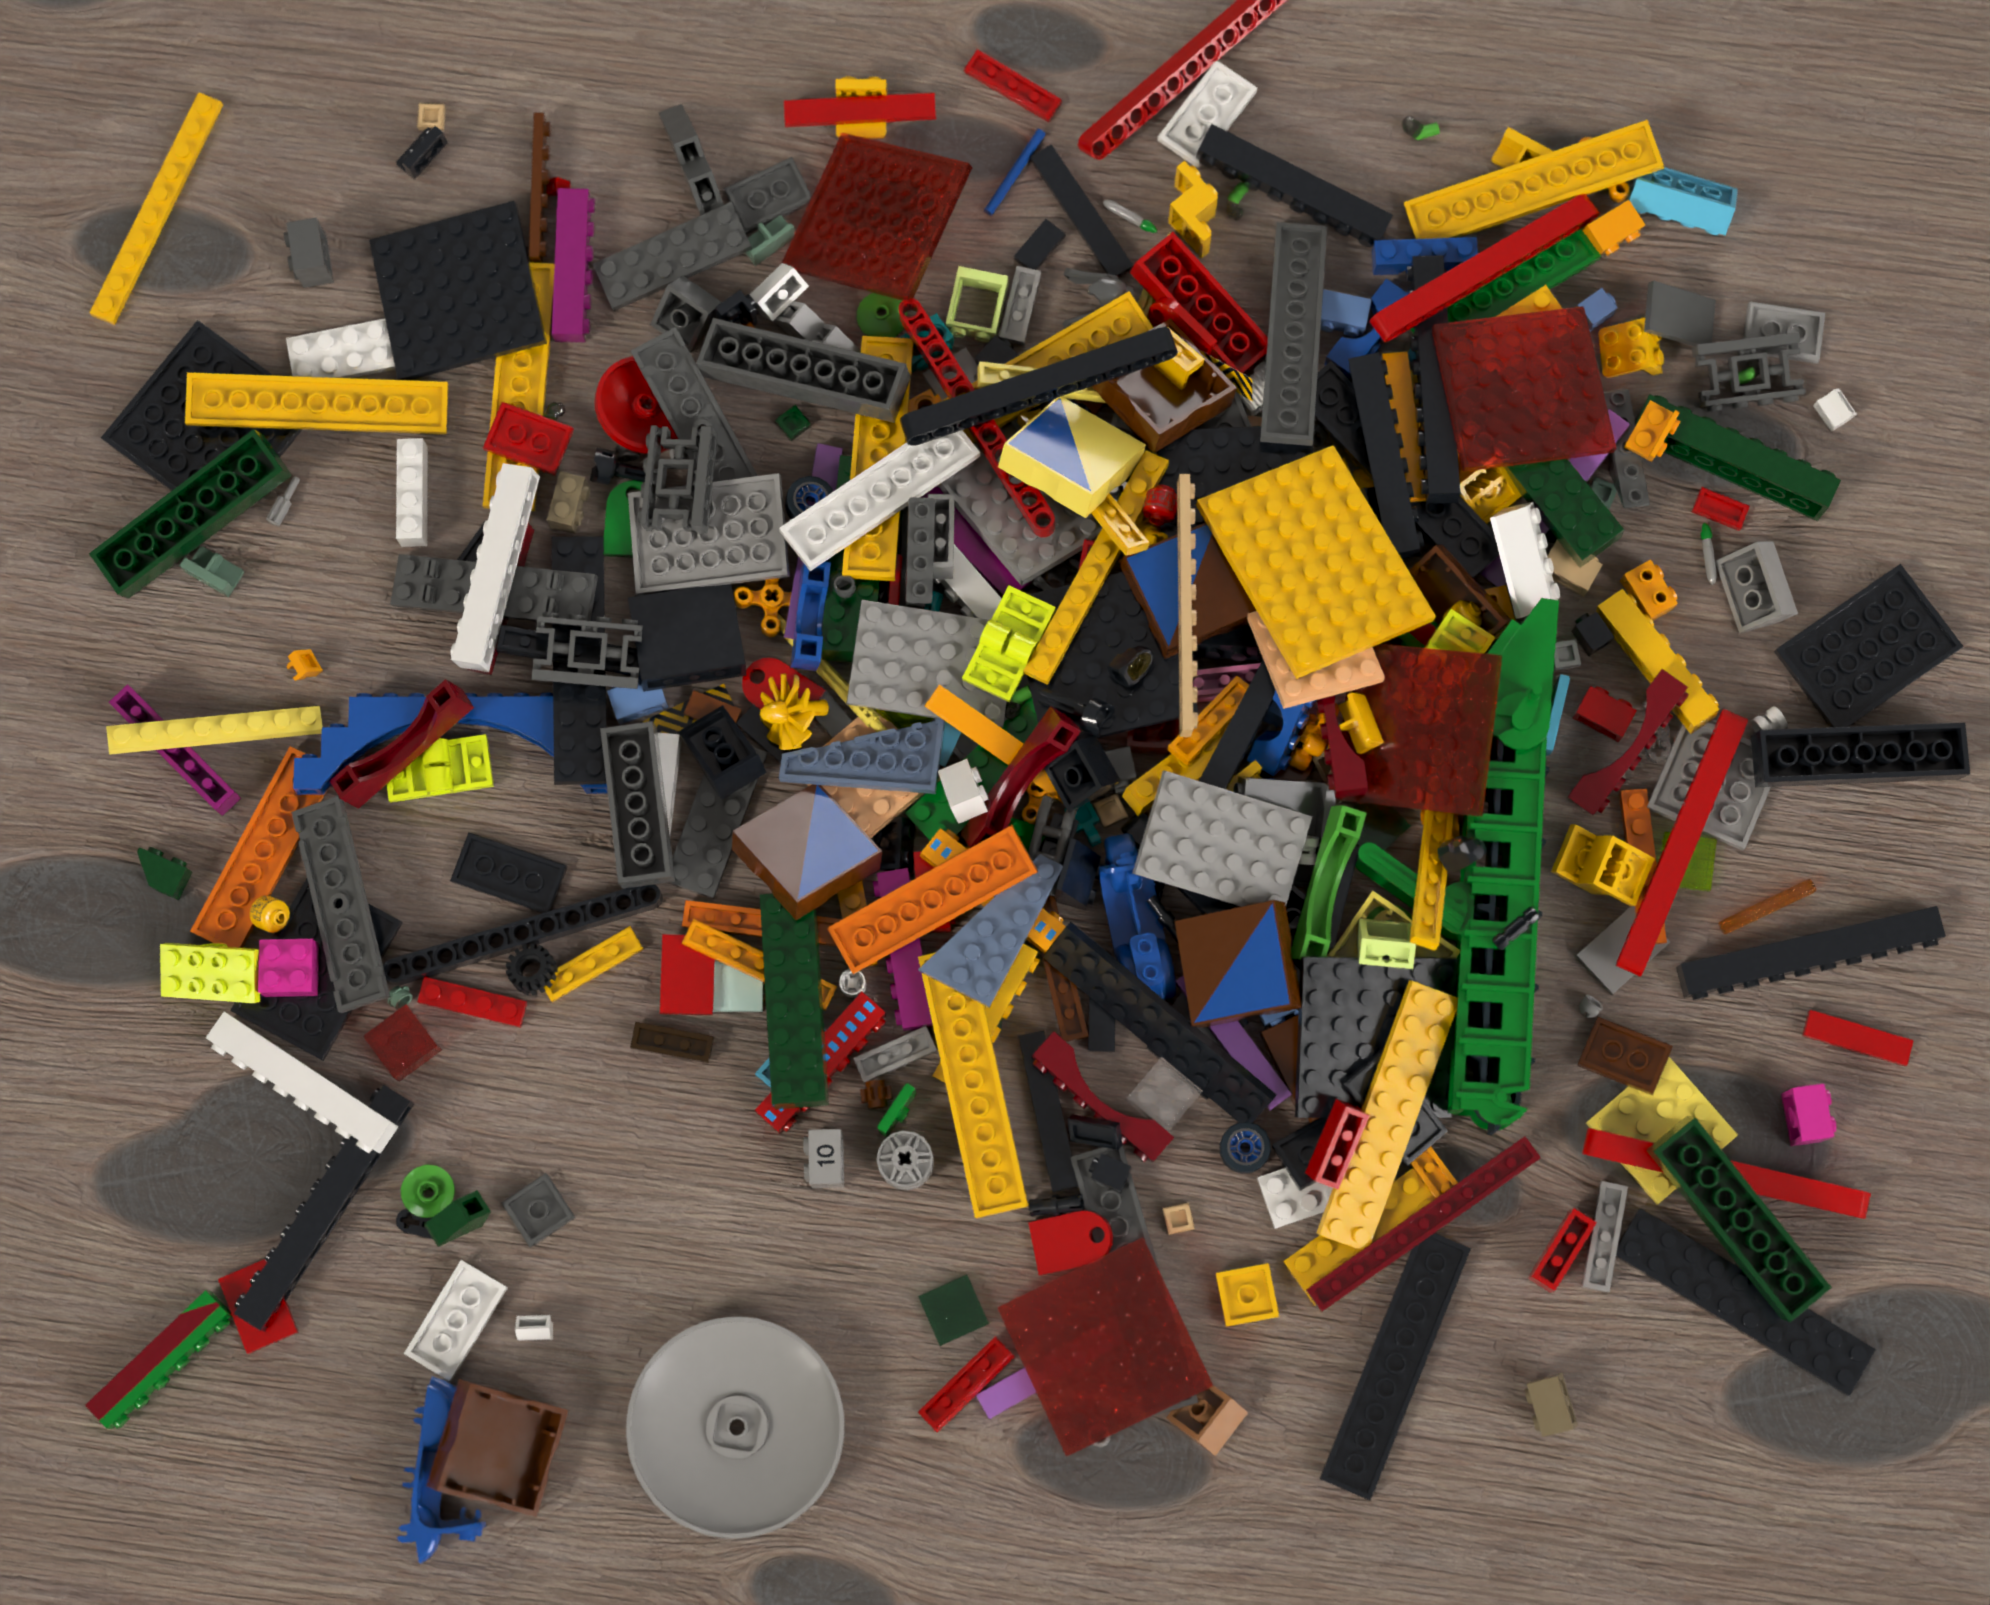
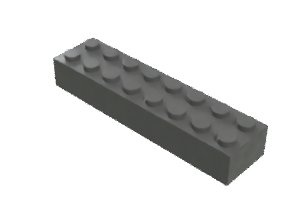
[696,318,911,423]

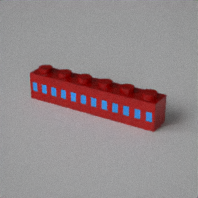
[754,992,886,1134]

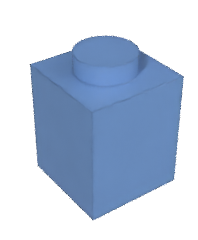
[1574,288,1617,333]

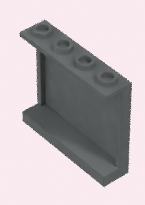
[1233,776,1336,887]

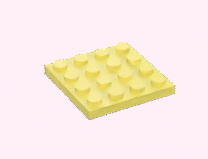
[1586,1057,1738,1204]

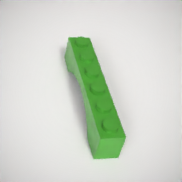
[1291,805,1366,963]

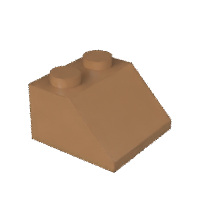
[1166,1375,1248,1456]

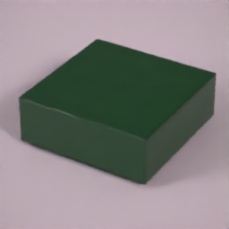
[775,405,811,441]

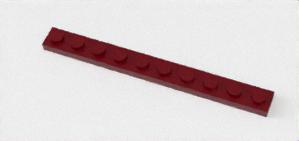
[1306,1136,1541,1312]

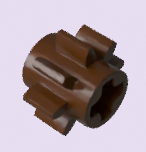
[860,1080,893,1109]

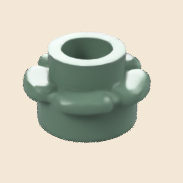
[387,986,412,1010]

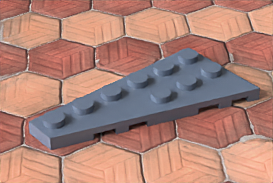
[779,719,945,794]
[918,854,1063,1008]

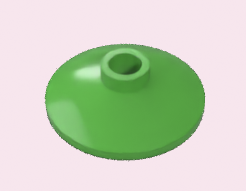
[857,291,907,337]
[401,1165,455,1218]

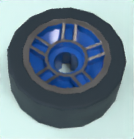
[785,476,834,520]
[1219,1122,1271,1174]

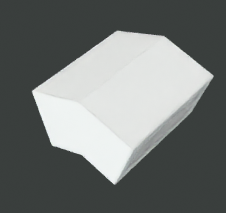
[1813,388,1857,432]
[515,1315,553,1341]

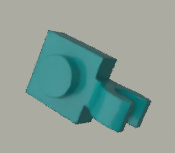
[1064,801,1101,847]

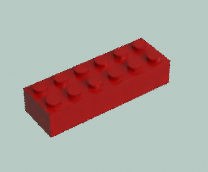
[1130,232,1268,375]

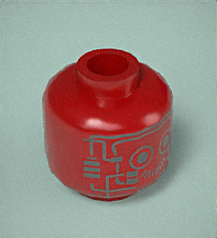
[1142,485,1177,526]

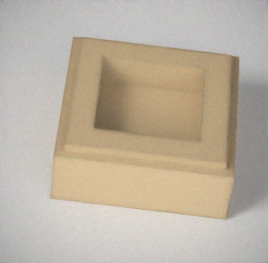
[417,103,446,131]
[1093,793,1128,829]
[1162,1203,1195,1235]

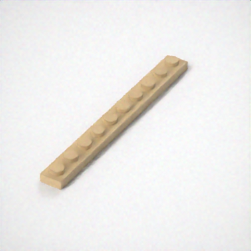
[1177,474,1198,737]

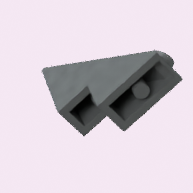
[659,104,724,216]
[1602,388,1650,509]

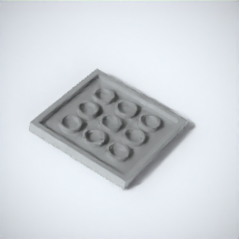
[1647,722,1771,851]

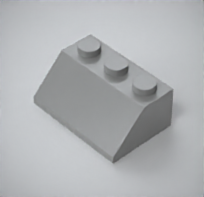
[1715,541,1798,633]

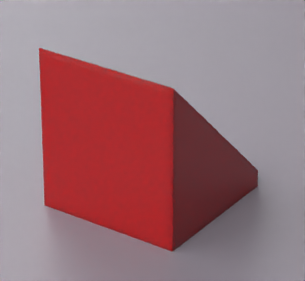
[546,177,570,196]

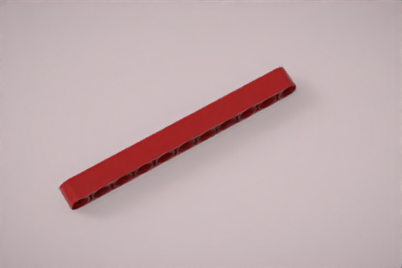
[1078,0,1287,160]
[1369,194,1600,343]
[898,298,1055,538]
[1615,709,1748,977]
[1582,1128,1871,1219]

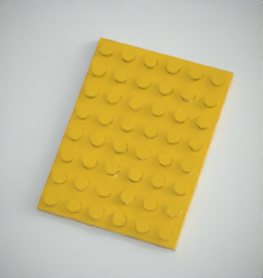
[1196,445,1436,679]

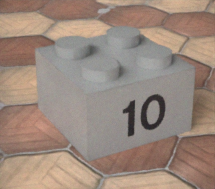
[803,1129,844,1189]

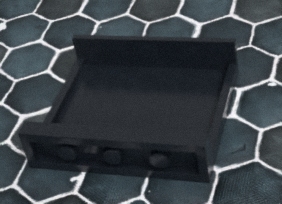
[628,584,747,692]

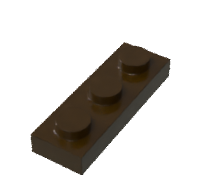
[630,1022,714,1063]

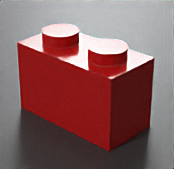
[1572,686,1637,743]

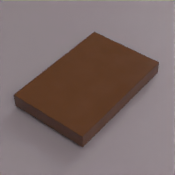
[1577,1016,1673,1096]

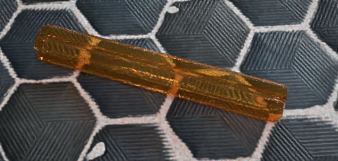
[1718,879,1816,934]

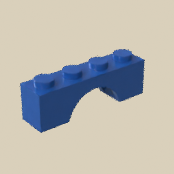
[1372,237,1478,275]
[1324,278,1408,380]
[791,562,831,671]
[1247,691,1316,776]

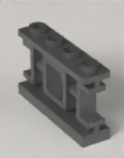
[1692,332,1806,412]
[638,425,718,534]
[899,497,935,608]
[532,612,643,689]

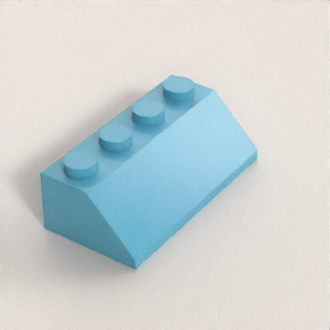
[1629,167,1738,236]

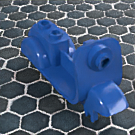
[1099,833,1176,1000]
[397,1376,487,1564]

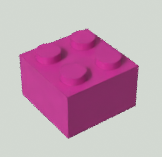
[258,939,319,997]
[1781,1084,1837,1146]

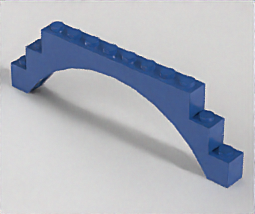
[293,693,608,795]

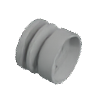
[877,1131,934,1191]

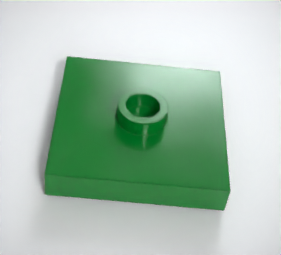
[877,1083,917,1138]

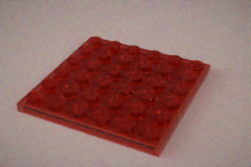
[781,133,973,303]
[1432,306,1617,472]
[1336,644,1502,817]
[997,1237,1214,1457]

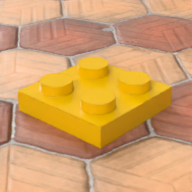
[1215,1263,1279,1327]

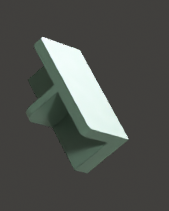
[745,215,796,266]
[179,546,244,598]

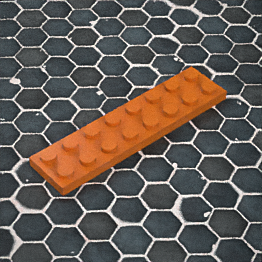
[190,746,328,948]
[827,825,1038,974]

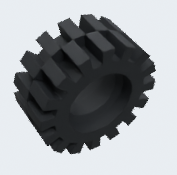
[506,943,558,995]

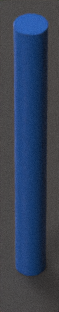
[984,129,1046,216]

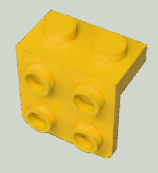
[835,76,887,139]
[1598,318,1664,378]

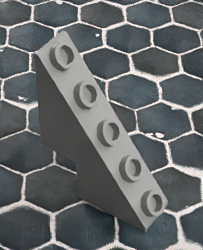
[772,301,861,353]

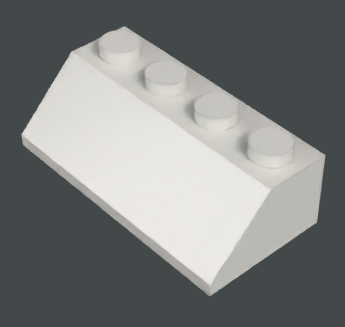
[1490,502,1560,619]

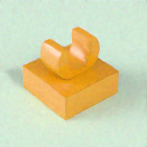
[287,649,323,681]

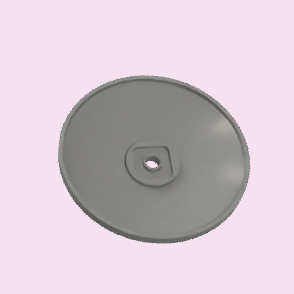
[626,1317,845,1538]

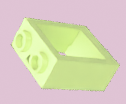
[946,266,1008,343]
[1356,918,1416,969]

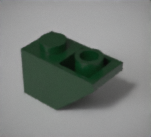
[137,846,193,901]
[424,1190,491,1247]

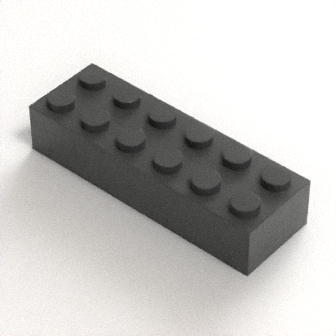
[600,721,675,889]

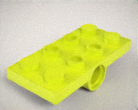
[962,585,1056,702]
[1392,608,1495,726]
[387,734,494,803]
[160,943,260,1003]

